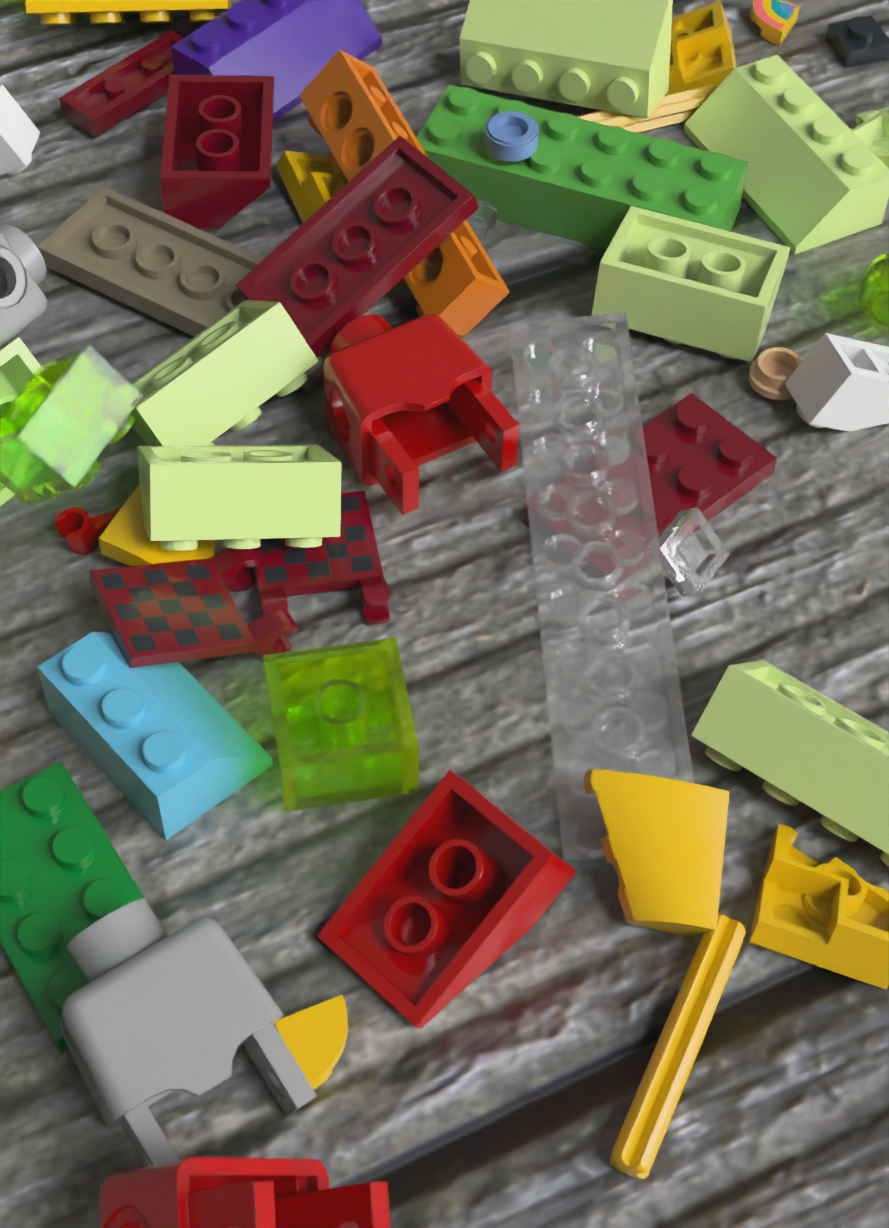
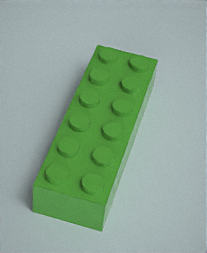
[416,85,748,250]

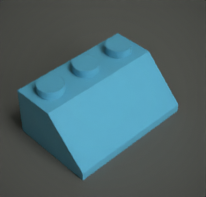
[37,632,273,840]

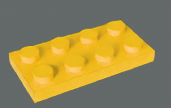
[25,0,232,25]

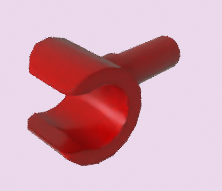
[55,507,122,555]

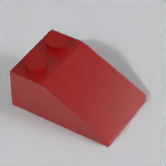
[317,770,577,1029]

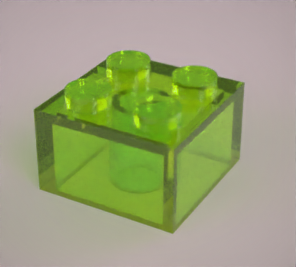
[0,345,143,503]
[263,637,419,812]

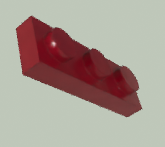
[59,30,184,137]

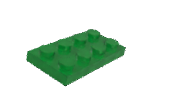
[0,761,144,1054]

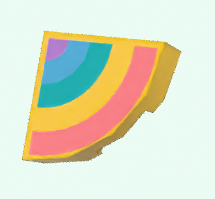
[750,0,800,46]

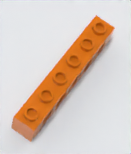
[299,49,510,337]

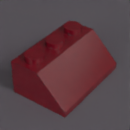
[160,75,275,229]

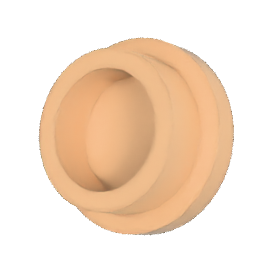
[748,347,802,400]

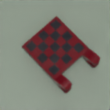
[253,490,390,636]
[89,548,297,668]

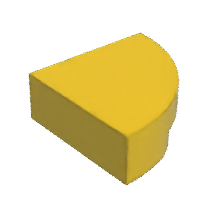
[274,994,348,1090]

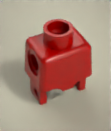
[323,314,519,515]
[99,1157,391,1228]

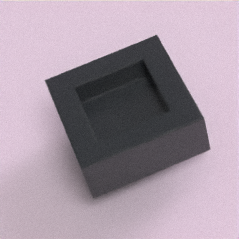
[825,15,889,68]

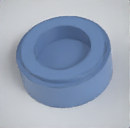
[484,111,539,162]

